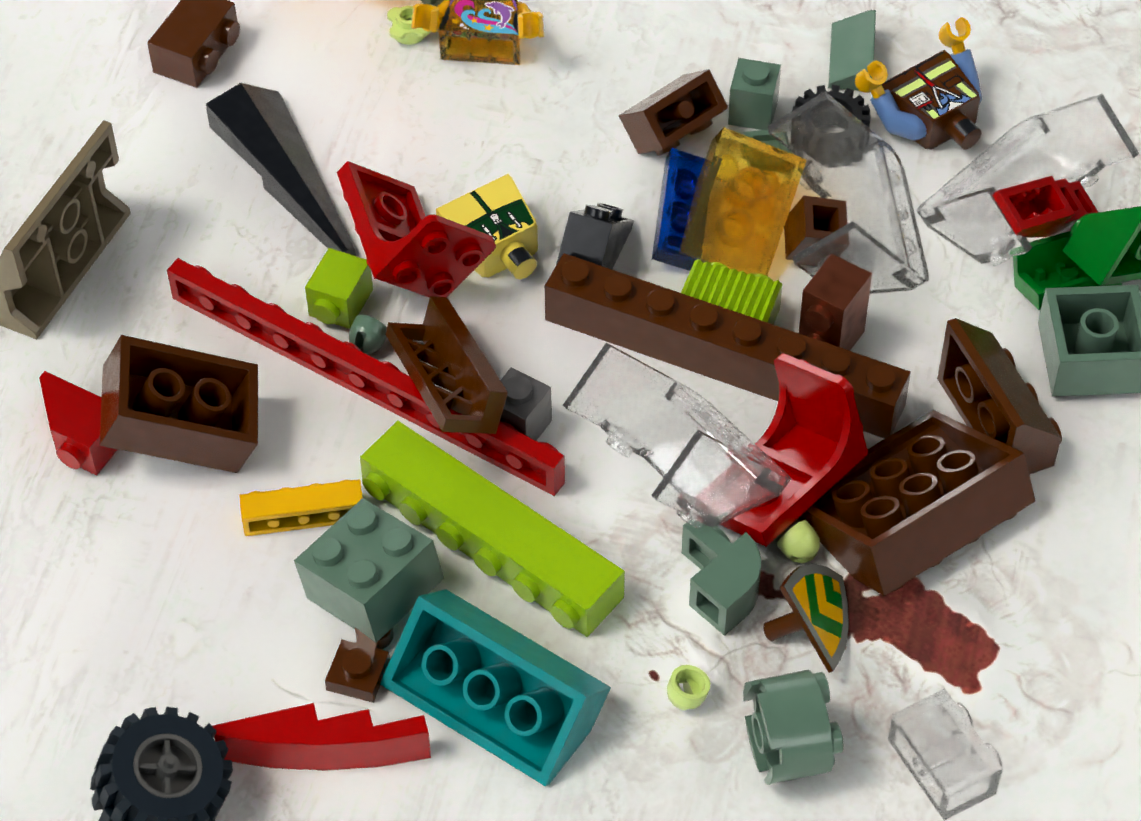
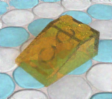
[679,127,807,276]

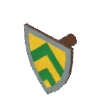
[763,564,849,673]

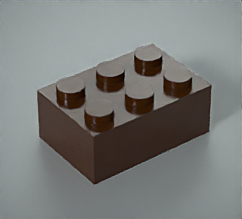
[100,335,258,473]

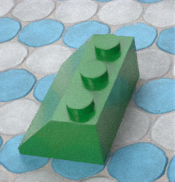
[1062,206,1141,286]

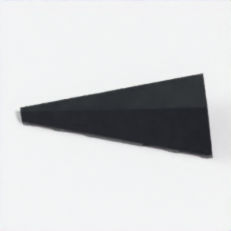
[206,83,356,256]

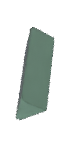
[828,10,876,90]

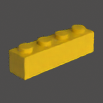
[239,479,363,536]

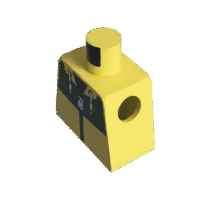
[436,174,538,279]

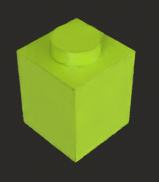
[305,248,373,329]

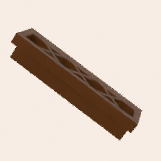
[385,296,508,434]

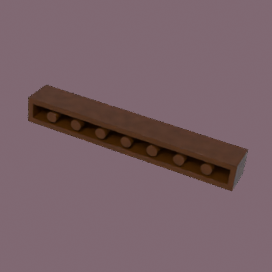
[544,253,911,439]

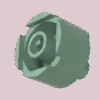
[743,670,843,785]

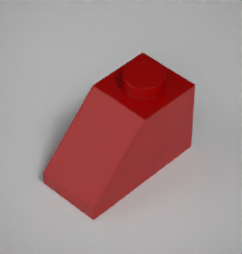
[39,371,118,476]

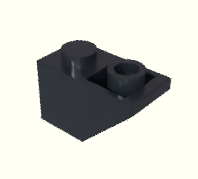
[556,203,634,269]

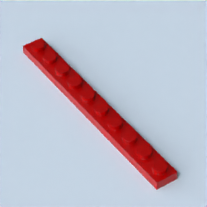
[167,258,565,496]

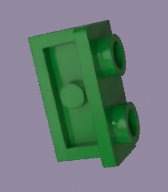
[1013,231,1122,310]

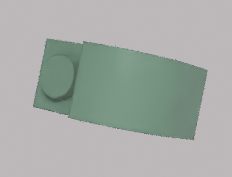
[681,514,761,636]

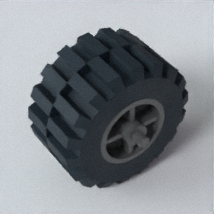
[90,707,233,821]

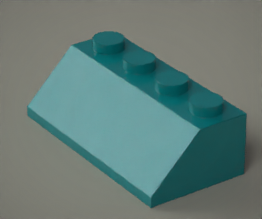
[380,589,611,786]

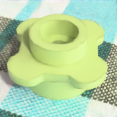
[387,6,430,45]

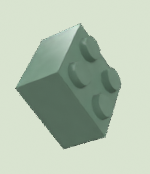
[1038,285,1141,397]
[294,498,444,643]

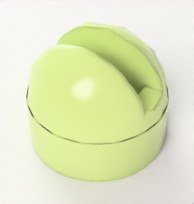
[777,520,820,564]
[667,665,710,710]

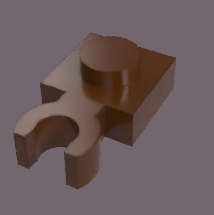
[325,627,394,703]

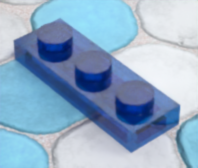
[652,148,713,271]

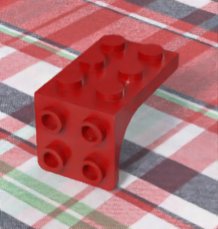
[337,161,496,298]
[692,353,868,547]

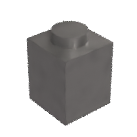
[500,367,552,441]

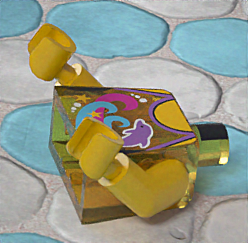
[411,0,544,65]

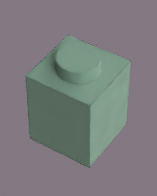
[728,58,781,130]

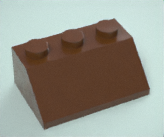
[937,318,1062,475]

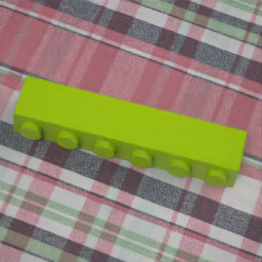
[360,421,625,637]

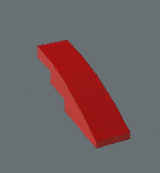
[992,175,1098,238]
[212,703,431,771]

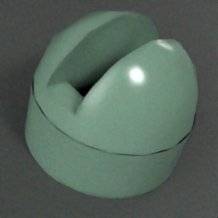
[348,315,387,355]

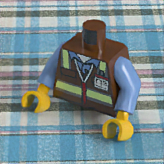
[855,17,982,150]

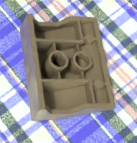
[0,120,131,340]

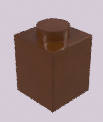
[784,196,848,264]

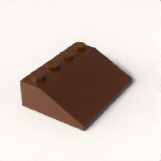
[798,410,1036,596]

